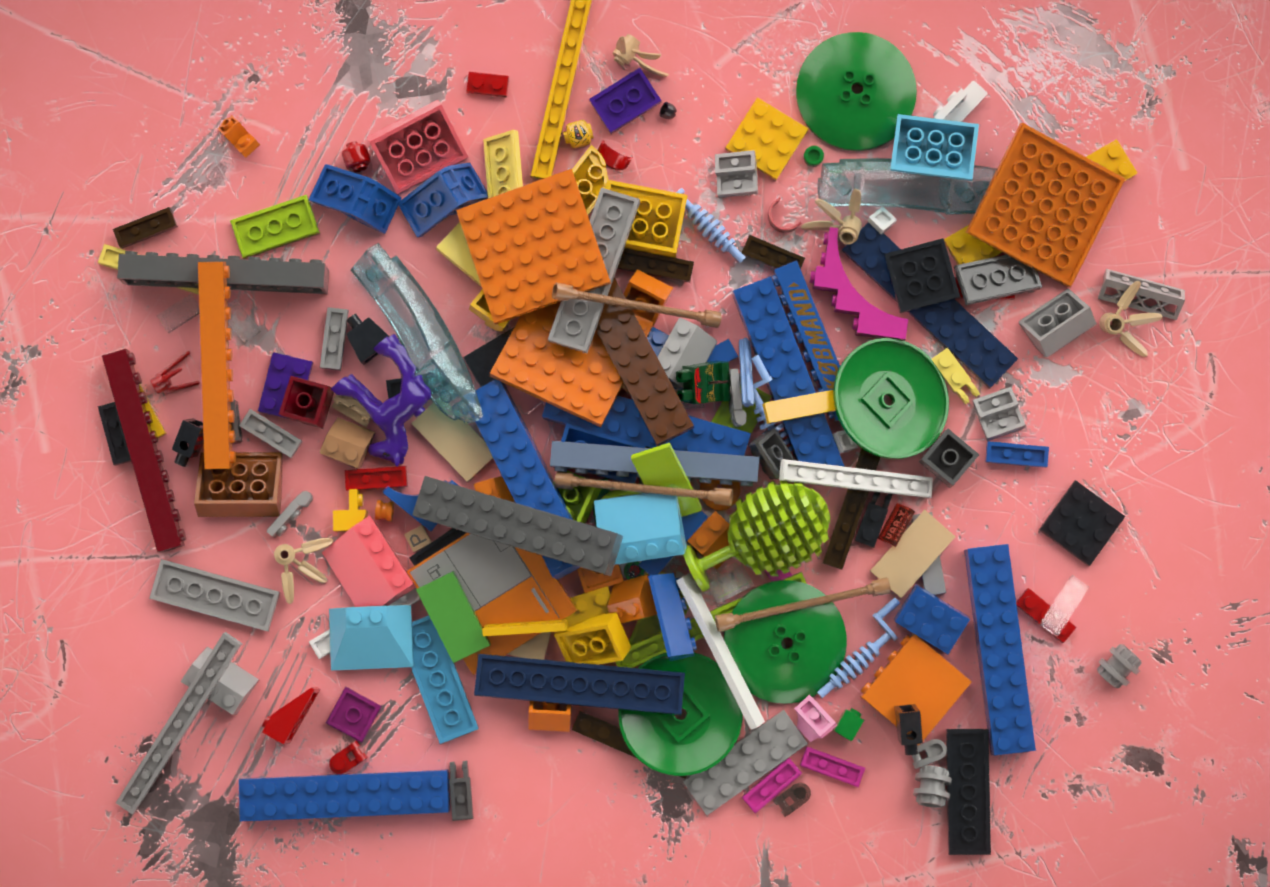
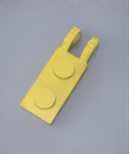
[931,347,980,404]

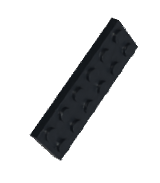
[946,729,991,855]

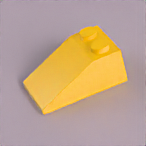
[554,612,631,665]

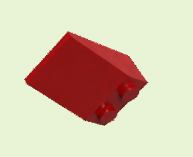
[262,687,321,745]

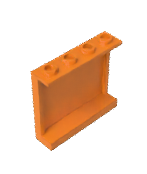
[860,634,972,746]

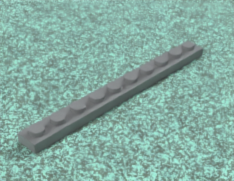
[116,632,243,815]

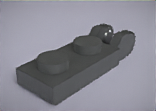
[449,761,474,821]

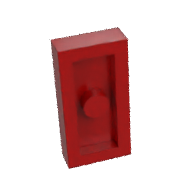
[466,72,509,97]

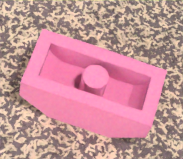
[794,695,837,742]

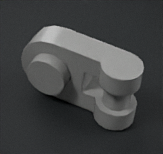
[912,739,947,769]

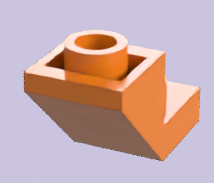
[217,115,260,158]

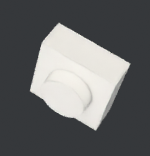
[867,206,897,235]
[832,430,858,453]

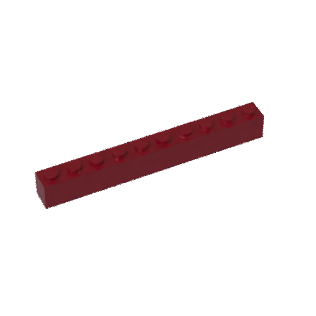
[102,349,186,552]

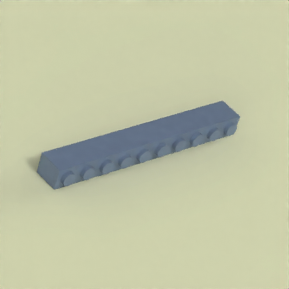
[550,441,759,487]

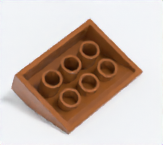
[194,452,282,517]

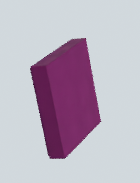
[326,687,382,743]

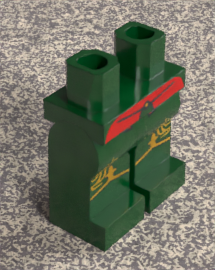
[676,360,730,404]

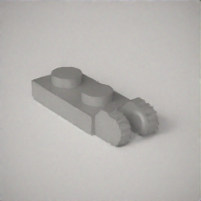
[727,368,747,427]
[267,491,313,538]

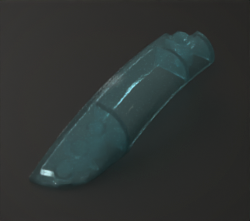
[817,158,997,215]
[350,243,483,423]

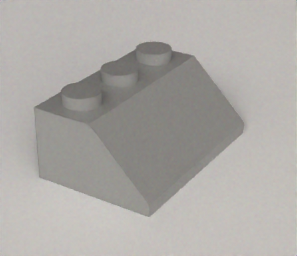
[1019,288,1097,358]
[657,317,717,390]
[181,647,259,715]

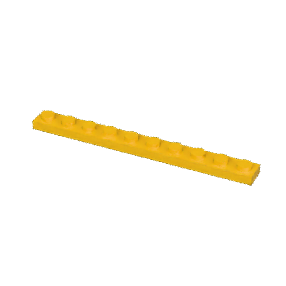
[531,0,592,179]

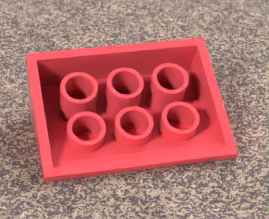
[367,100,468,194]
[322,516,416,607]

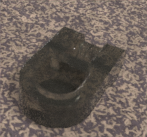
[773,783,811,817]

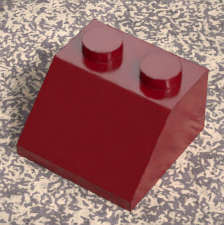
[279,376,334,429]

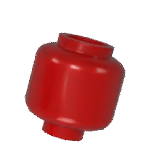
[342,141,371,173]

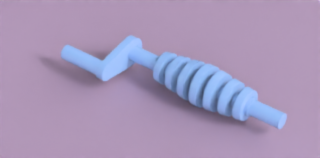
[676,188,746,263]
[751,355,792,452]
[817,597,900,698]

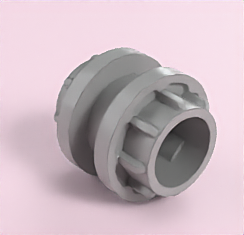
[1097,644,1142,688]
[913,765,952,808]

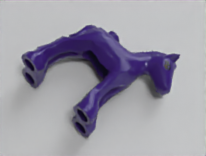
[331,334,431,467]

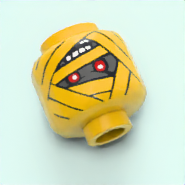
[563,120,594,148]

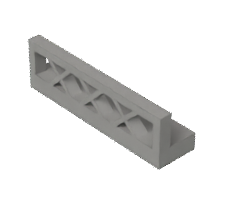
[1098,269,1185,320]

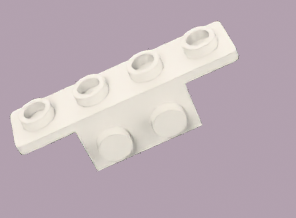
[933,81,988,122]

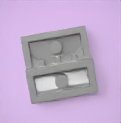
[715,150,758,198]
[973,387,1026,441]

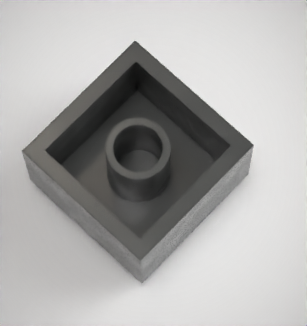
[919,428,979,488]

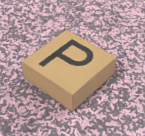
[404,525,431,553]

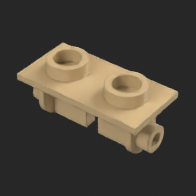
[331,395,372,427]

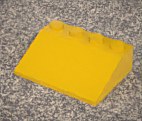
[606,180,688,258]

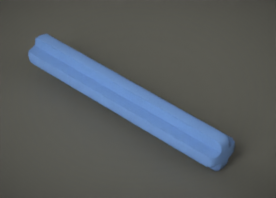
[738,338,754,407]

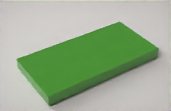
[416,571,491,663]

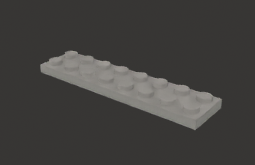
[548,188,640,353]

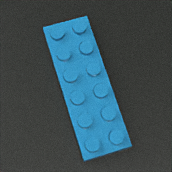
[411,616,479,744]

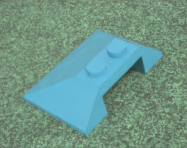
[329,605,413,671]

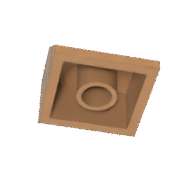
[319,417,376,469]

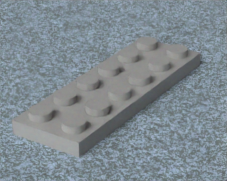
[149,559,280,632]
[683,710,808,815]

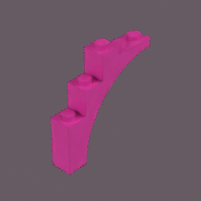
[810,227,908,341]

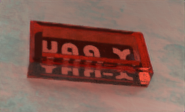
[878,503,915,547]

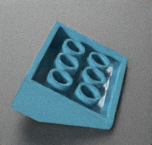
[890,114,979,181]
[594,492,687,565]

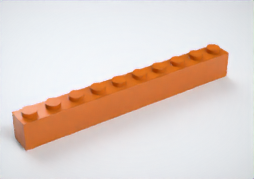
[198,262,236,469]

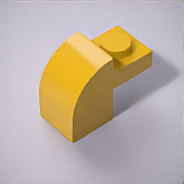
[333,489,368,532]

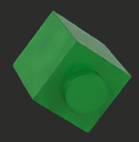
[833,708,864,741]

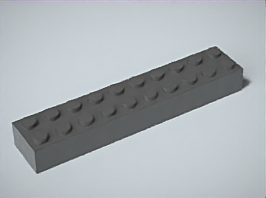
[117,251,329,294]
[412,476,623,576]

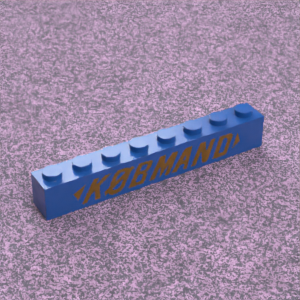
[771,261,840,422]

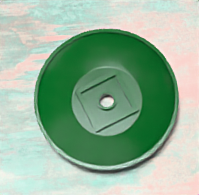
[796,32,917,151]
[833,338,949,459]
[724,580,847,704]
[618,652,743,776]

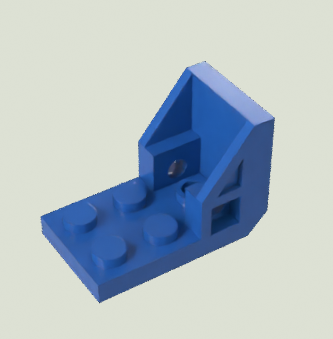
[397,163,488,238]
[309,164,402,234]

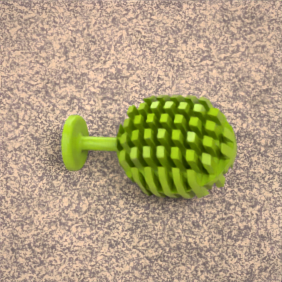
[683,481,830,592]

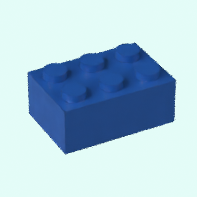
[894,584,970,654]

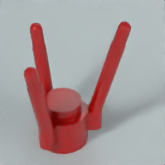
[150,351,200,395]

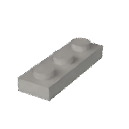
[320,307,349,371]
[239,409,303,458]

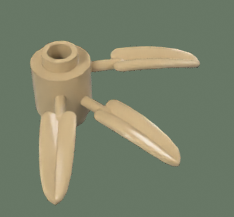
[612,34,669,77]
[801,189,862,244]
[1099,281,1163,357]
[274,538,333,604]

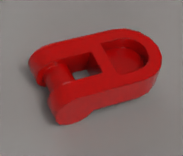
[329,740,368,774]

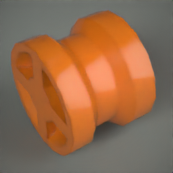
[375,500,394,522]

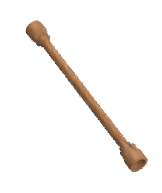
[552,282,722,328]
[555,472,733,506]
[715,577,891,632]

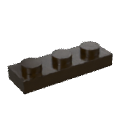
[113,207,178,249]
[742,235,805,269]

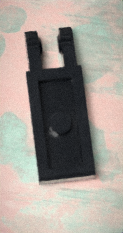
[854,492,893,548]

